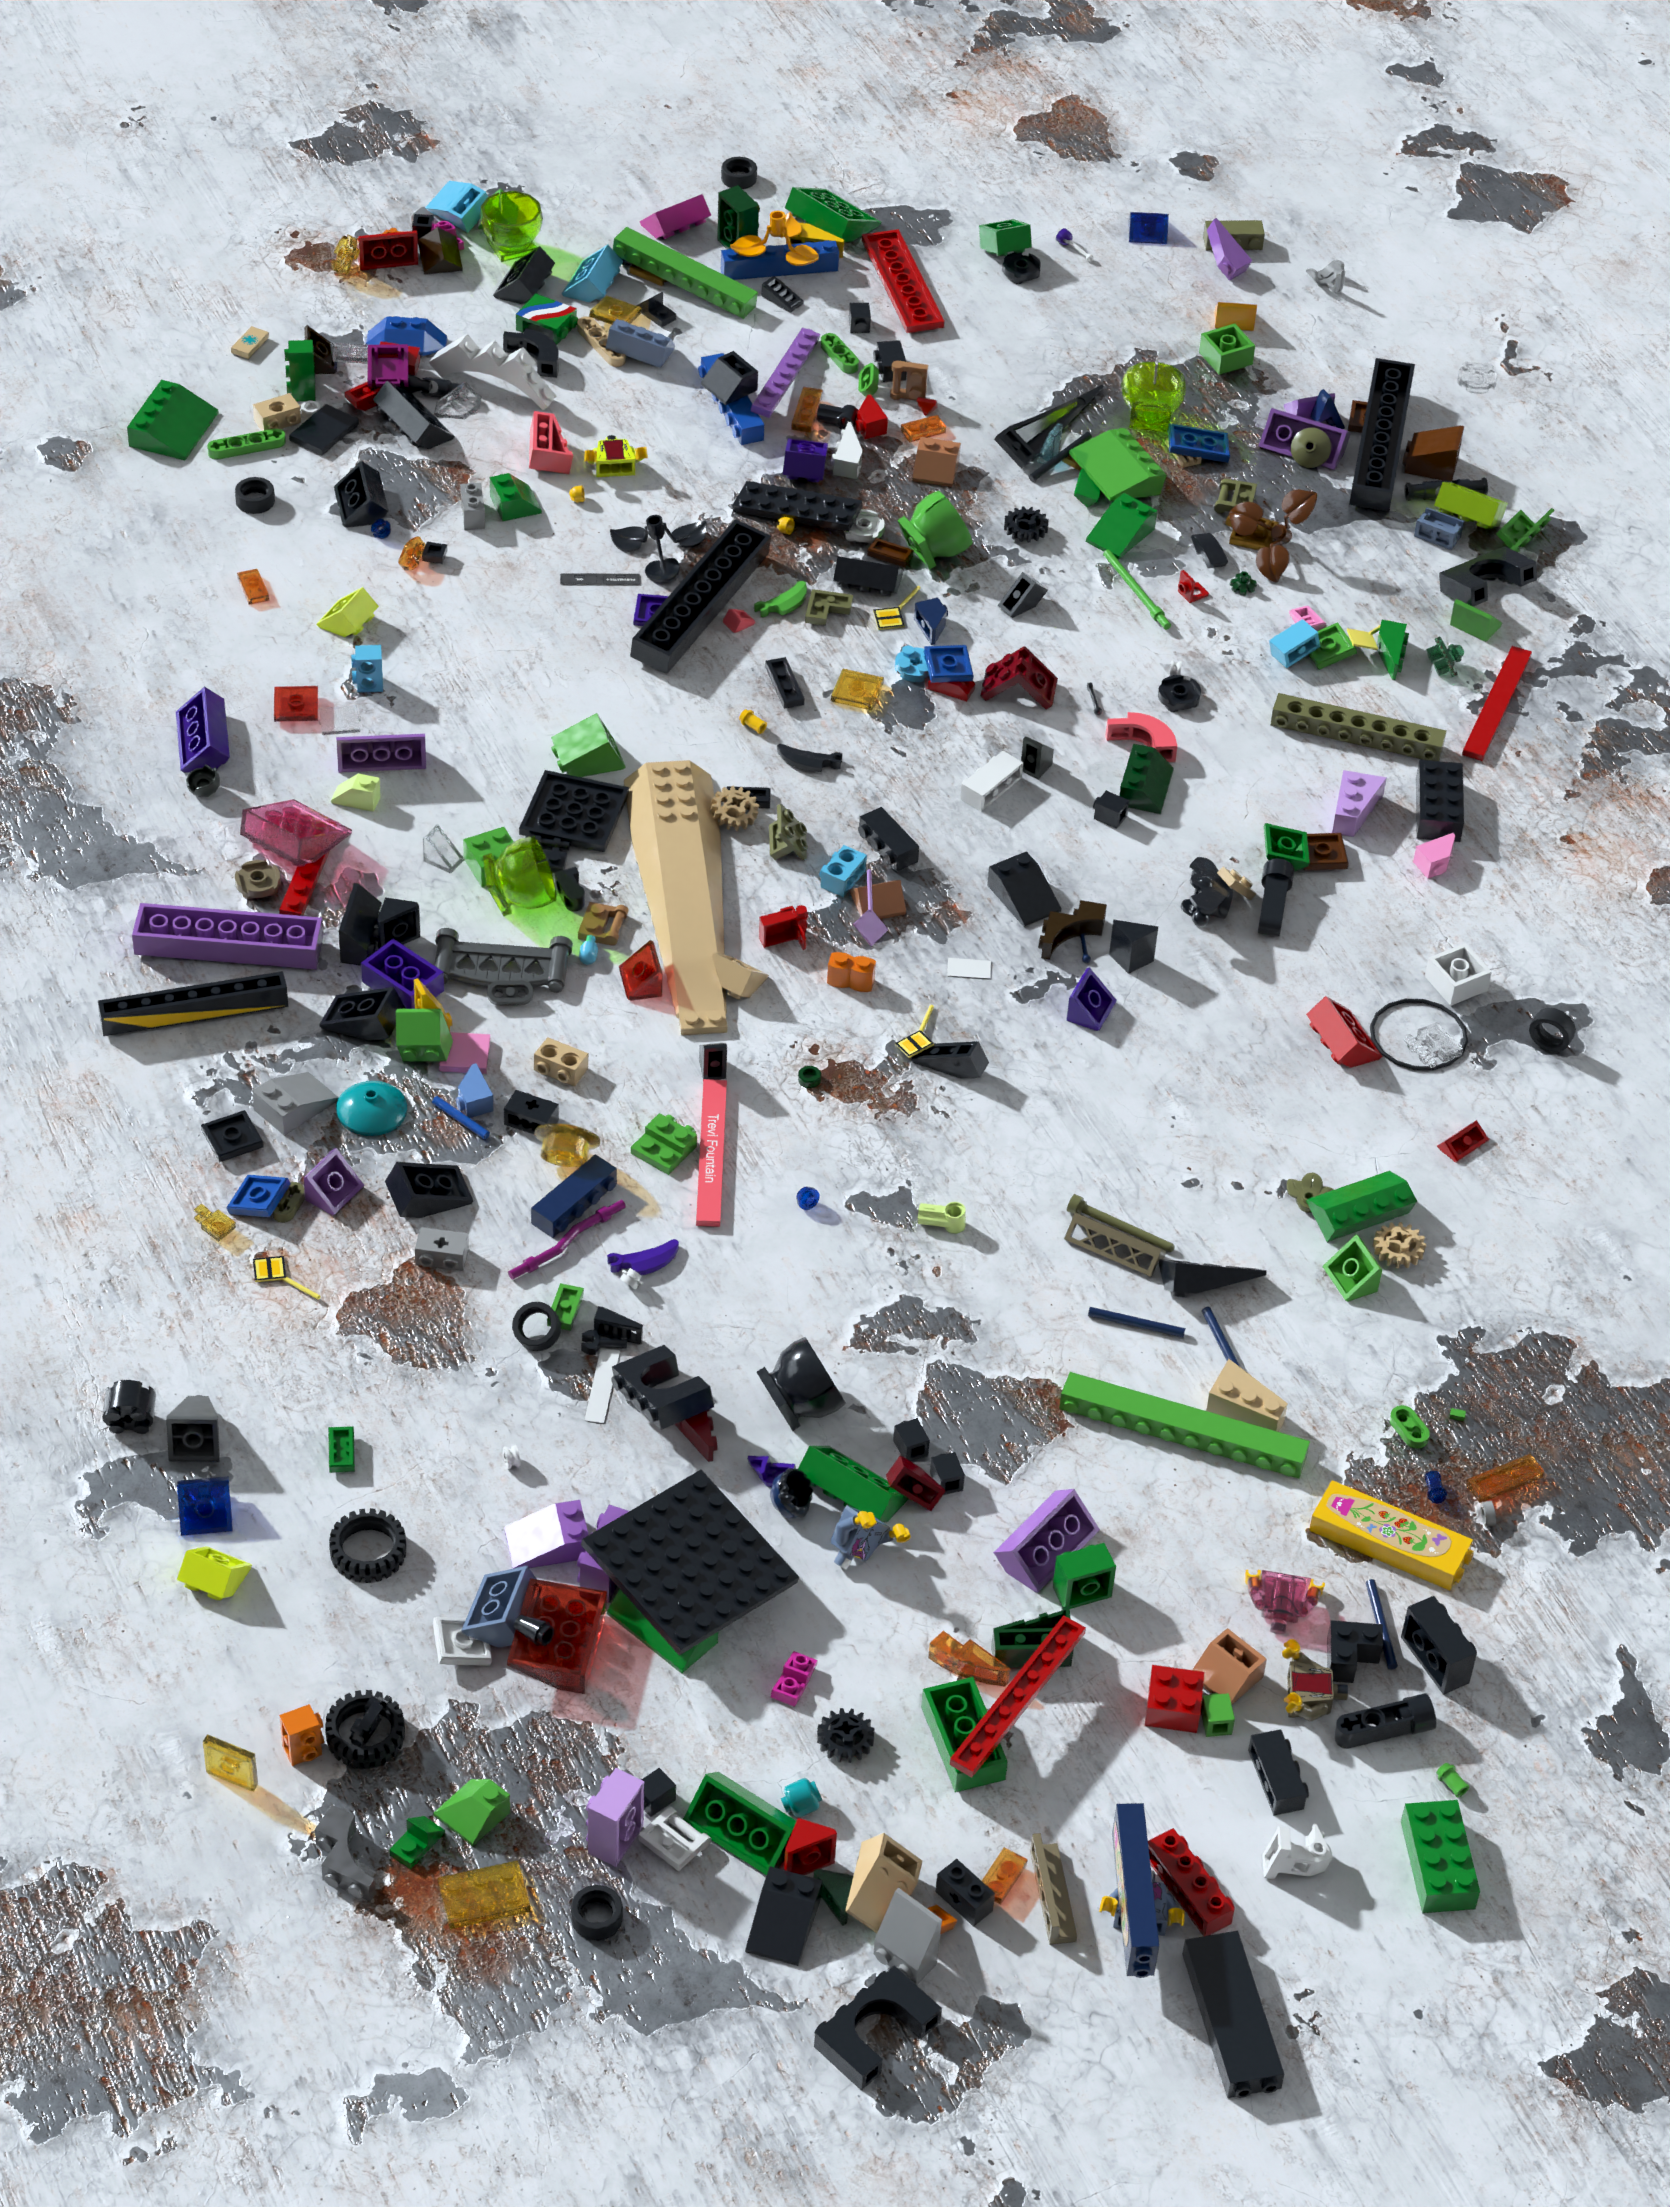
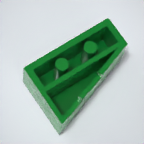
[284,340,316,402]

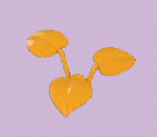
[730,211,819,266]

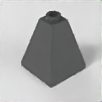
[166,1395,220,1461]

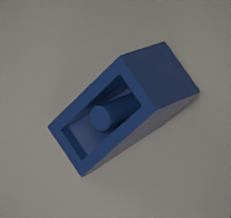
[914,597,948,645]

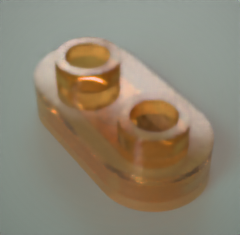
[398,536,425,571]

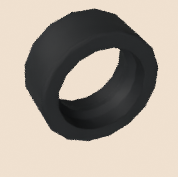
[721,156,757,189]
[235,477,275,514]
[1529,1008,1576,1052]
[512,1302,562,1351]
[570,1885,623,1940]

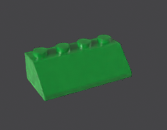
[1306,1170,1417,1242]
[798,1446,909,1522]
[607,1590,718,1674]
[683,1772,796,1875]

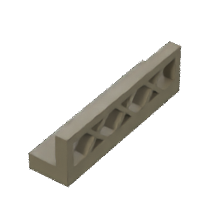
[1064,1213,1167,1277]
[1030,1833,1077,1945]

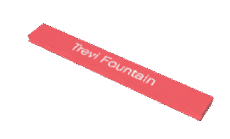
[696,1079,727,1227]

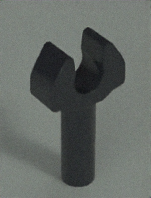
[581,1330,627,1355]

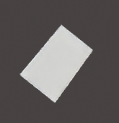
[947,958,991,979]

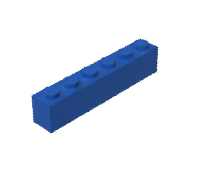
[721,241,839,280]
[698,353,764,445]

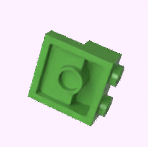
[631,1113,697,1175]

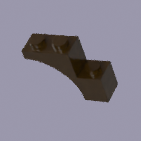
[1038,900,1107,960]

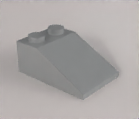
[252,1072,339,1136]
[873,1888,942,1985]

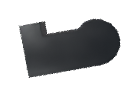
[555,867,585,912]

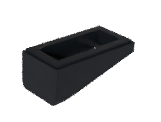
[761,276,804,312]
[594,1306,643,1344]

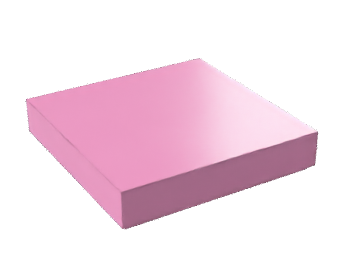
[439,1032,490,1074]

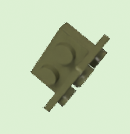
[769,804,808,860]

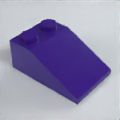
[782,438,828,482]

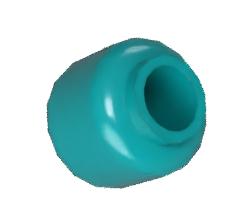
[781,1778,822,1818]

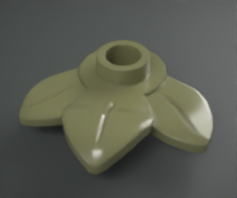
[1287,1172,1334,1213]

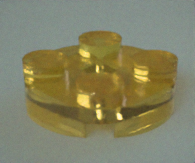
[331,234,360,275]

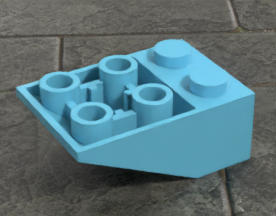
[425,181,492,233]

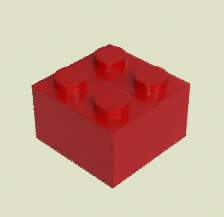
[1144,1665,1204,1733]

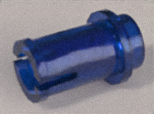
[1424,1471,1447,1504]

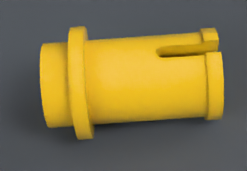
[739,709,767,734]

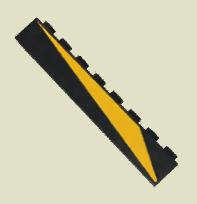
[98,971,289,1036]

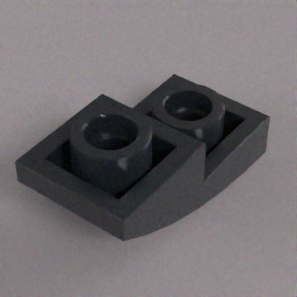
[1191,533,1228,568]

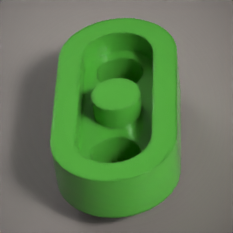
[858,363,879,397]
[1390,1405,1430,1448]

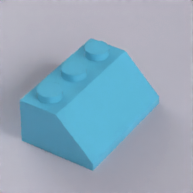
[561,244,623,303]

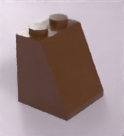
[1402,425,1464,481]

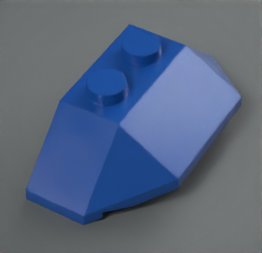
[366,316,447,356]

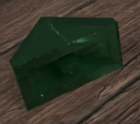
[813,1868,853,1926]

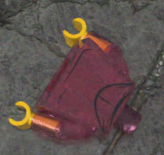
[1245,1570,1325,1634]

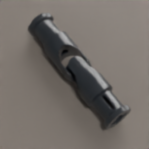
[400,374,468,401]
[1404,477,1488,501]

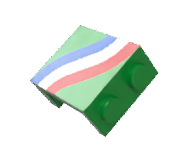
[516,294,578,345]

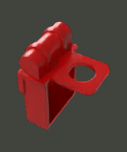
[759,905,808,950]

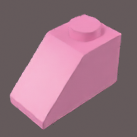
[1413,833,1455,879]

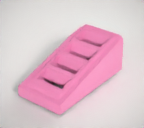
[1289,605,1326,631]

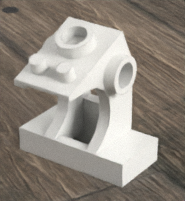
[1262,1824,1333,1879]

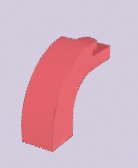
[1106,712,1177,762]

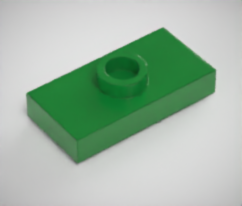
[328,1426,355,1473]

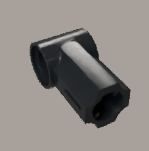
[816,403,858,430]

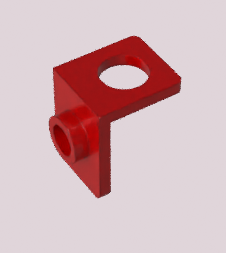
[1178,570,1209,603]

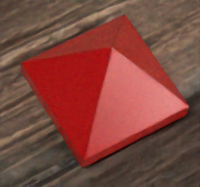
[917,397,938,416]

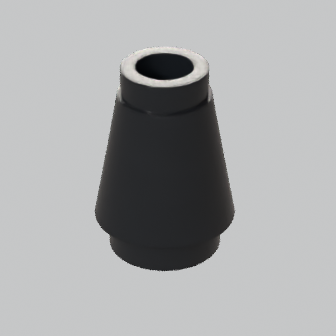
[514,1615,554,1646]

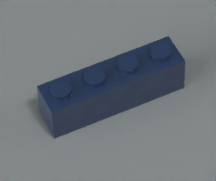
[531,1154,617,1238]

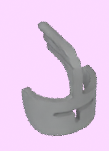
[1306,260,1345,293]

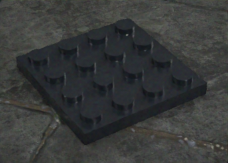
[519,770,629,852]

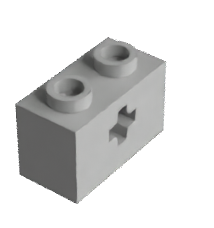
[460,483,485,530]
[415,1227,469,1271]

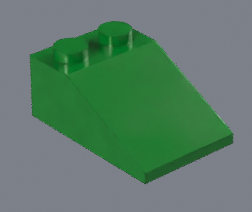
[1086,493,1157,559]

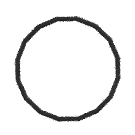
[1370,998,1468,1070]

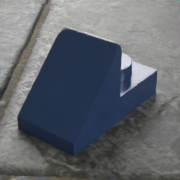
[1310,389,1345,429]

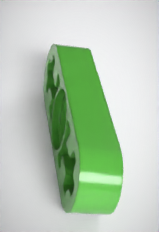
[821,333,859,374]

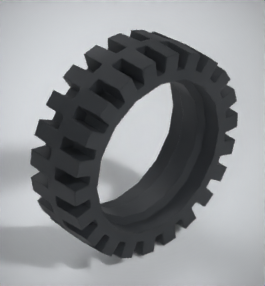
[329,1508,406,1583]
[325,1690,405,1769]

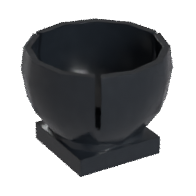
[757,1337,846,1431]

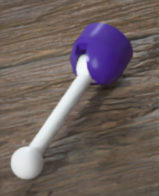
[1056,228,1094,262]

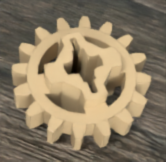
[710,786,759,831]
[1372,1222,1426,1269]

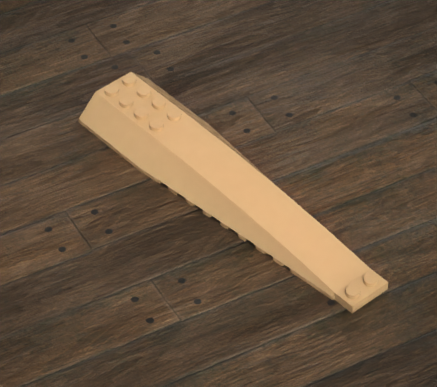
[624,760,727,1035]

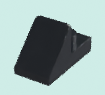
[635,292,676,328]

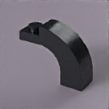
[503,329,559,378]

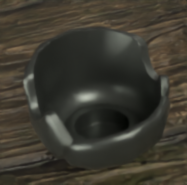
[186,765,220,797]

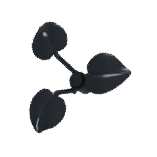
[610,515,707,582]

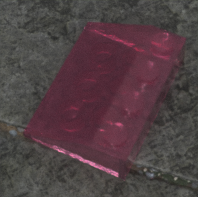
[240,799,352,867]

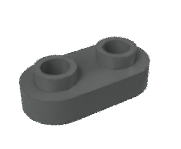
[487,980,533,1006]

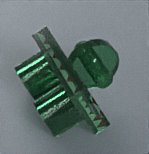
[1426,637,1464,677]

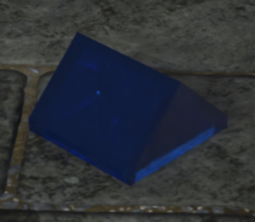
[1128,212,1169,244]

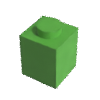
[1201,1693,1235,1737]

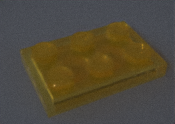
[437,1860,530,1929]

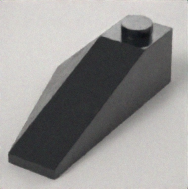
[1159,1259,1267,1297]

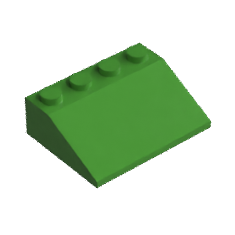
[1069,428,1167,501]

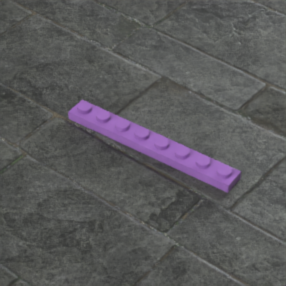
[751,327,820,418]

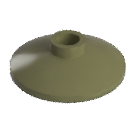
[1291,428,1331,468]

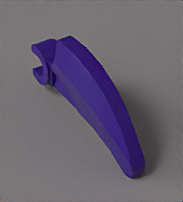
[607,1239,679,1275]

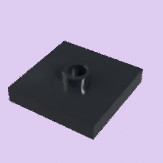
[201,1110,264,1162]

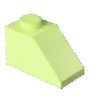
[331,774,380,812]

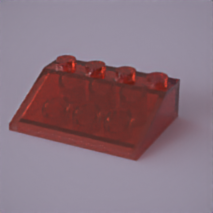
[507,1578,607,1694]

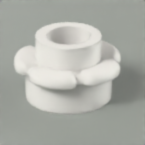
[620,1268,643,1289]

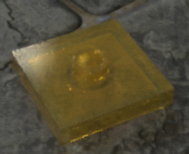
[589,296,642,325]
[831,669,884,710]
[203,1734,258,1792]

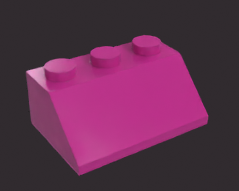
[639,194,711,239]

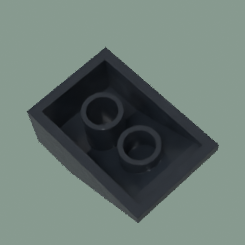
[987,851,1062,927]
[319,987,406,1041]
[385,1162,474,1218]
[745,1866,823,1966]

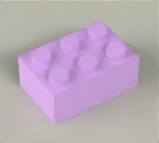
[586,1768,644,1867]

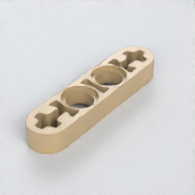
[577,316,626,367]

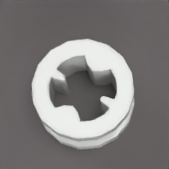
[1169,660,1182,676]
[503,1445,521,1469]

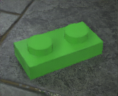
[547,1283,584,1331]

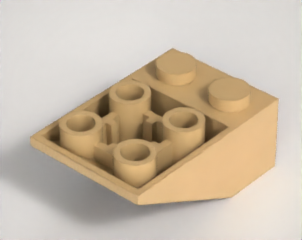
[845,1833,922,1933]

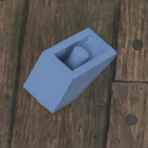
[456,1063,494,1118]

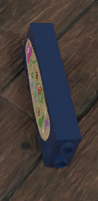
[1112,1803,1159,1978]

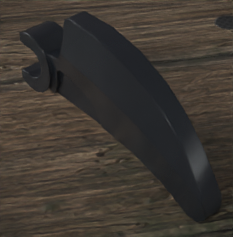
[777,744,843,772]

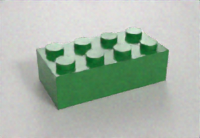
[921,1677,1008,1793]
[1401,1800,1480,1913]

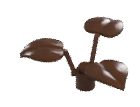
[1229,489,1317,583]

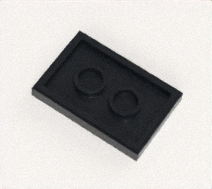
[289,404,359,455]

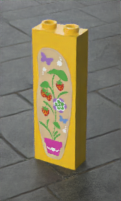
[1309,1480,1474,1591]

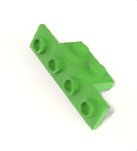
[1496,508,1555,552]

